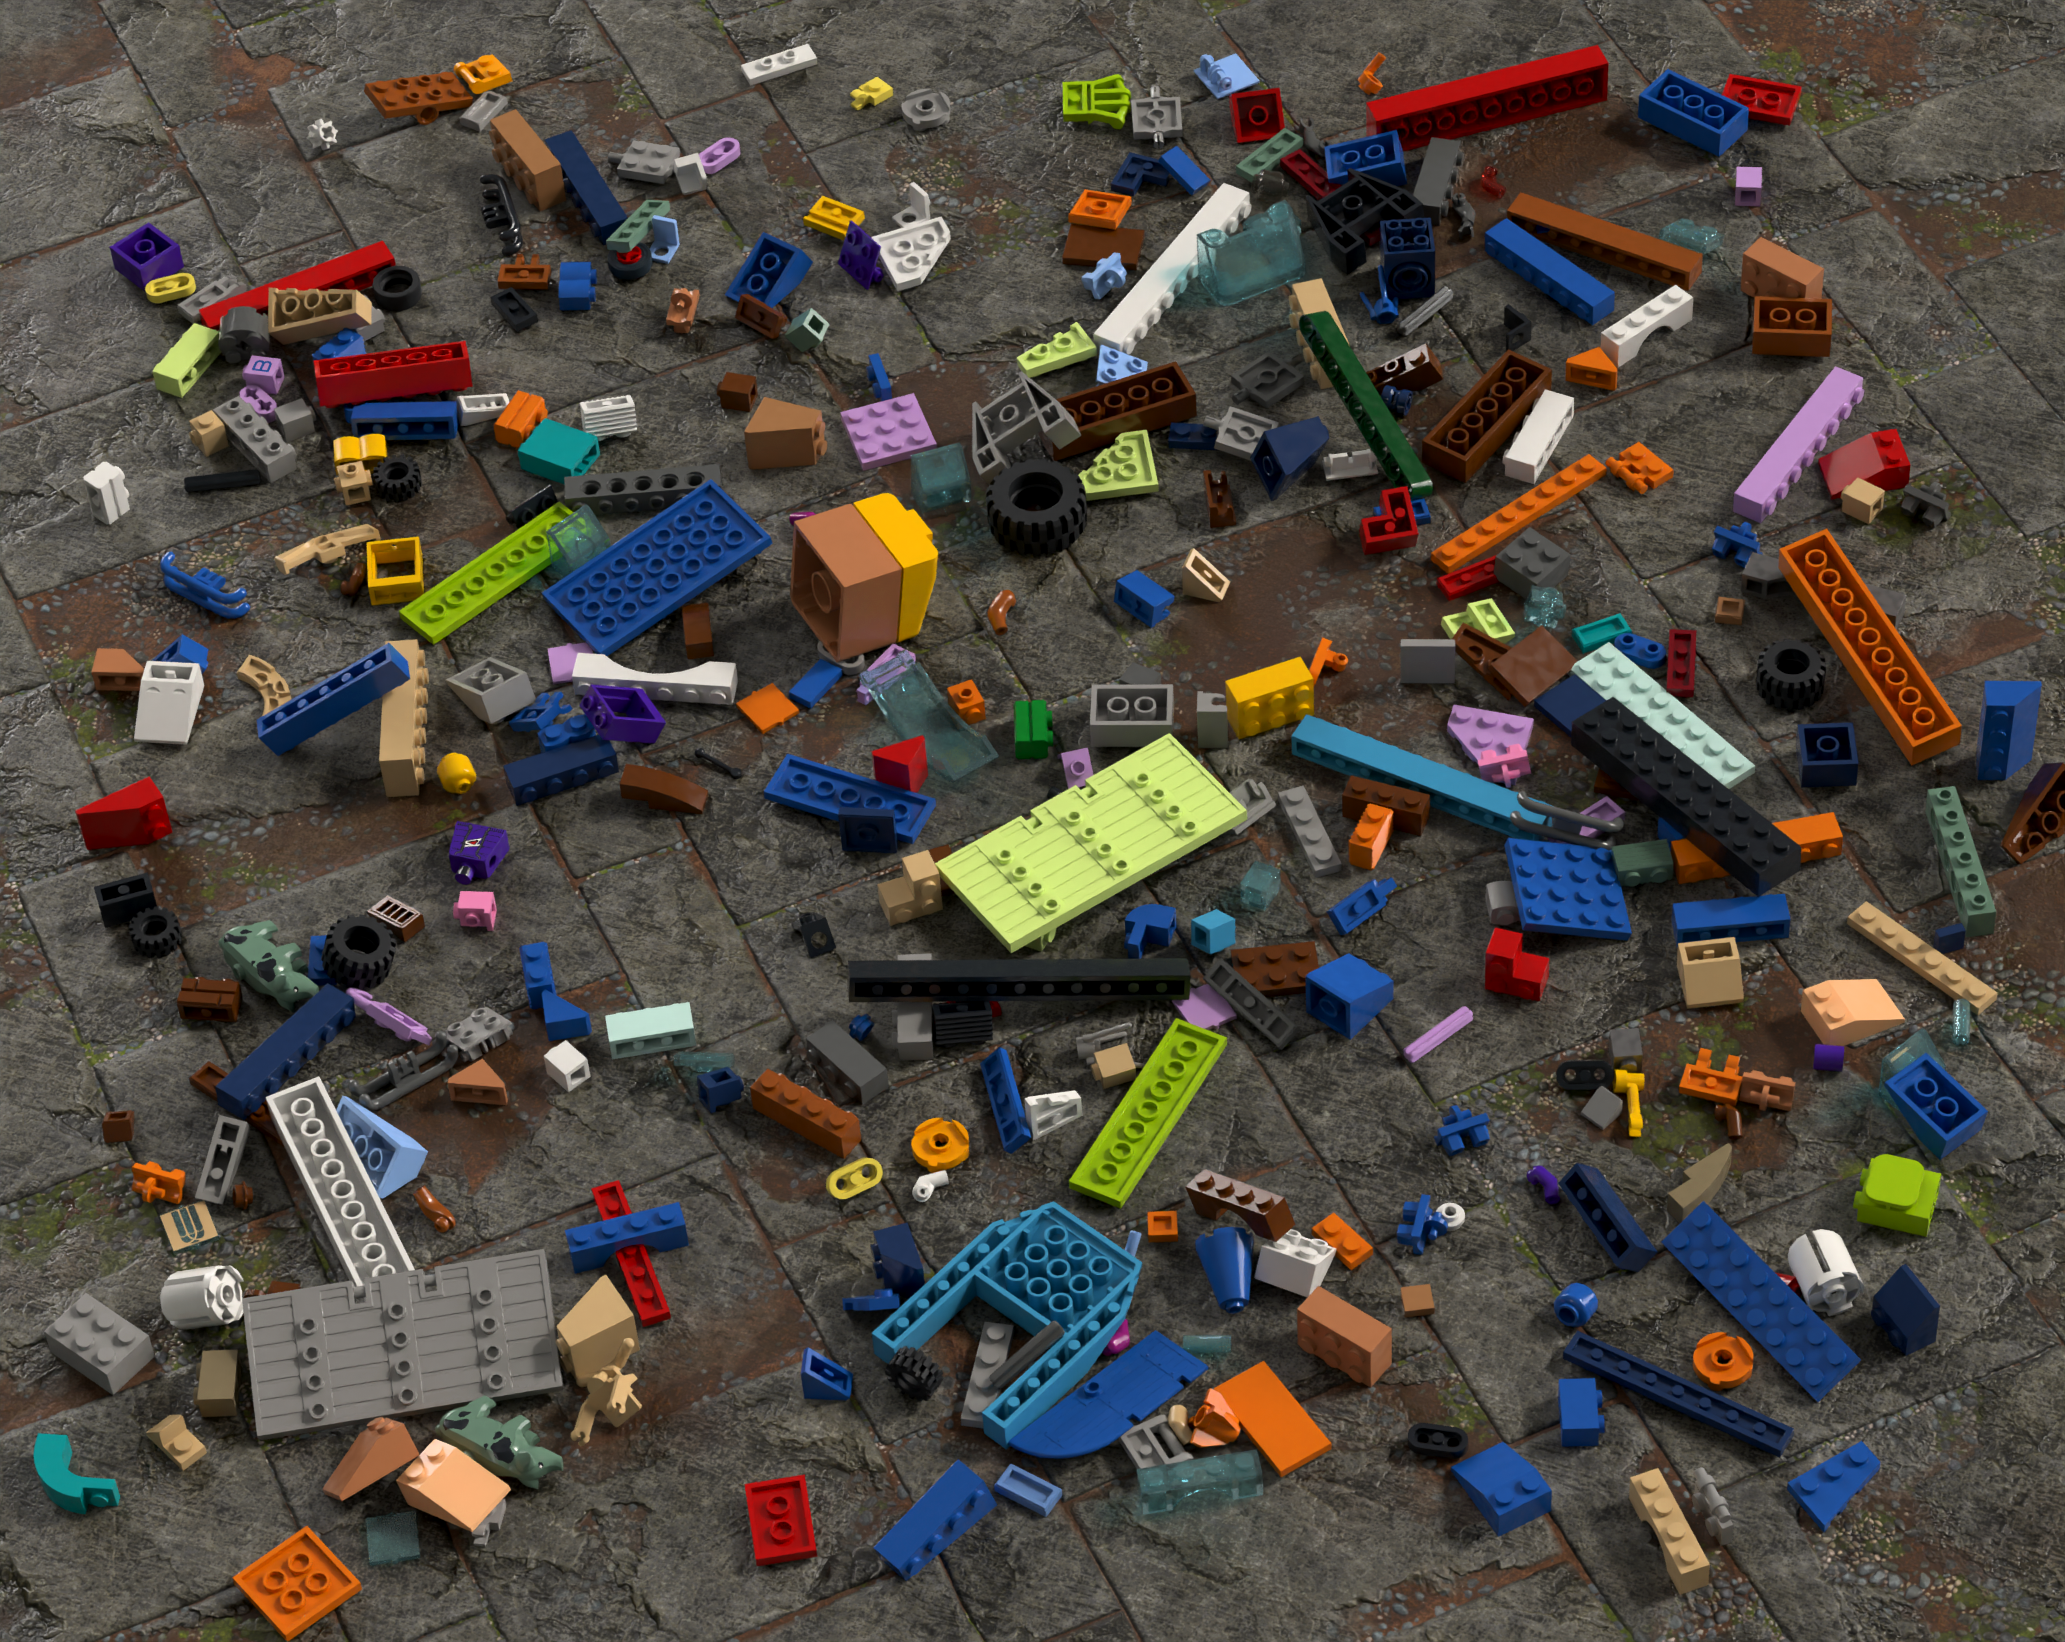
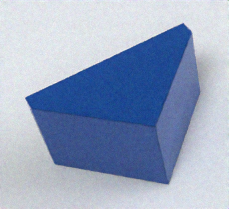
[542,989,592,1041]
[801,1347,853,1401]

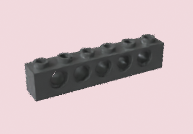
[564,464,722,516]

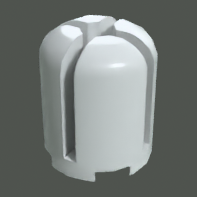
[1788,1229,1864,1316]
[160,1265,244,1330]

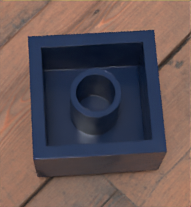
[1796,722,1859,788]

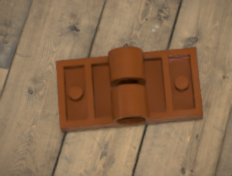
[364,72,473,125]

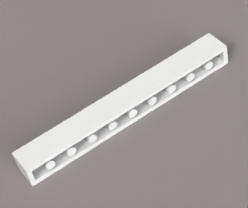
[1093,183,1251,355]

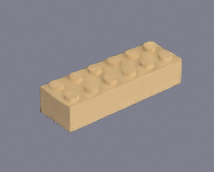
[379,639,429,797]

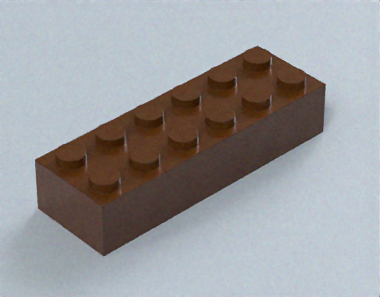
[1422,349,1552,483]
[1038,361,1197,461]

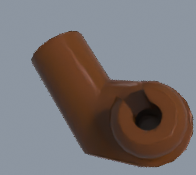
[1714,1103,1743,1140]

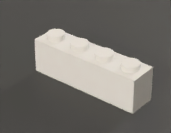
[1502,389,1574,484]

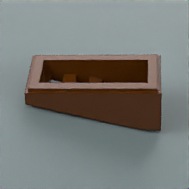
[367,895,425,942]

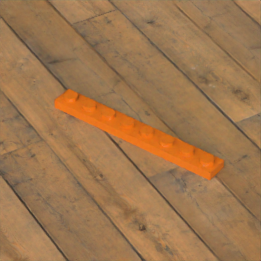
[1431,454,1606,574]

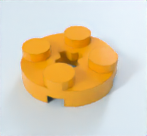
[911,1118,969,1173]

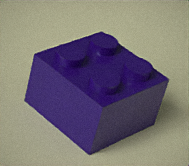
[110,222,184,292]

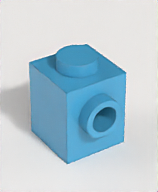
[1191,909,1236,954]

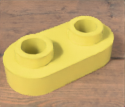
[145,273,196,303]
[826,1157,883,1199]

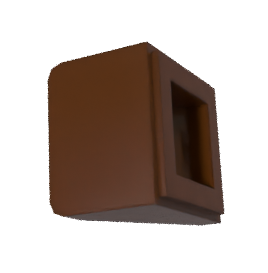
[102,1110,135,1143]

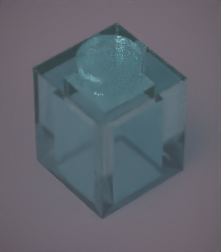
[1240,861,1281,911]

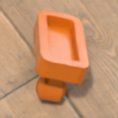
[1309,637,1348,686]

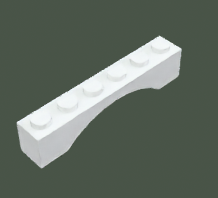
[572,653,738,705]

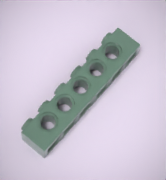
[1925,786,1996,937]

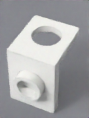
[892,182,930,228]

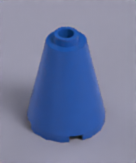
[1195,1227,1254,1313]

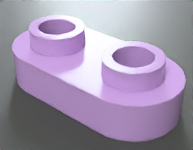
[699,138,740,174]

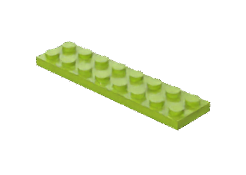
[399,502,594,645]
[1069,1018,1227,1209]

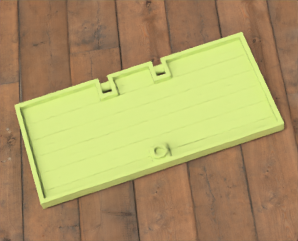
[935,733,1248,953]

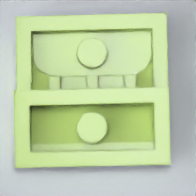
[1441,598,1515,644]

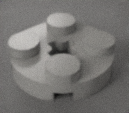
[902,89,951,131]

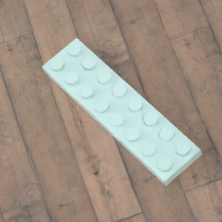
[1568,642,1755,789]

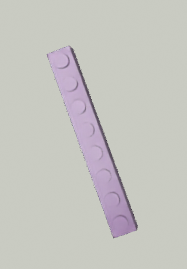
[1733,366,1864,523]

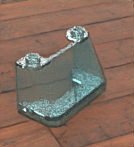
[1197,200,1306,306]

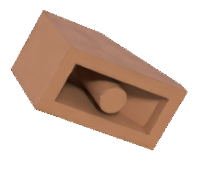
[92,648,144,691]

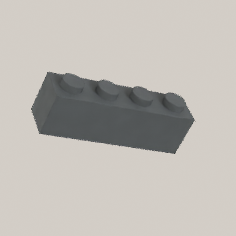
[1413,137,1464,226]

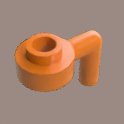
[1358,52,1386,95]

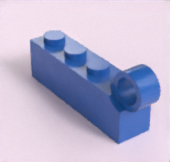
[344,401,459,440]

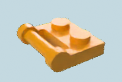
[454,54,512,94]

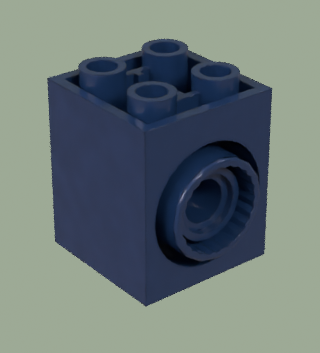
[1380,218,1435,300]

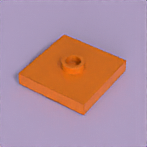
[1068,189,1132,230]

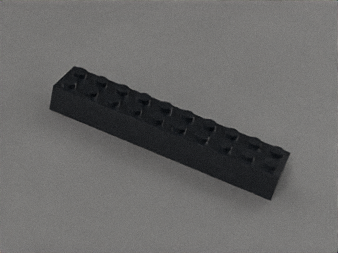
[1571,697,1802,897]

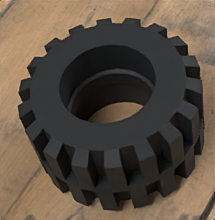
[1756,639,1826,711]
[321,914,396,990]

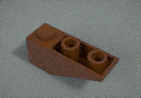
[1366,343,1444,395]

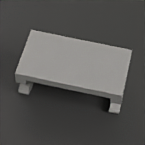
[1197,691,1228,748]
[1223,778,1276,835]

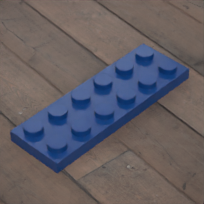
[764,754,936,844]

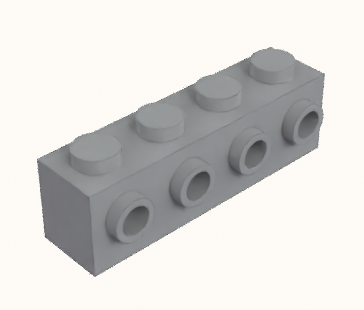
[213,396,297,483]

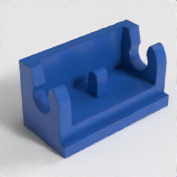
[1114,570,1175,628]

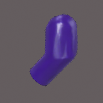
[1526,1165,1560,1204]

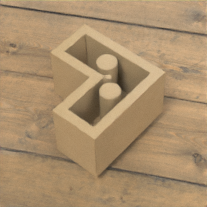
[877,850,943,926]

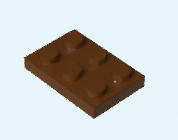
[1231,941,1319,997]

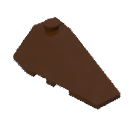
[2000,762,2065,864]

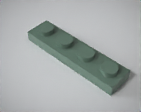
[606,200,670,253]

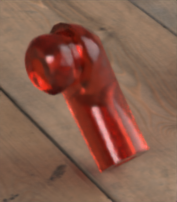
[1481,166,1506,198]

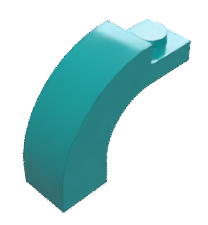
[34,1433,120,1514]

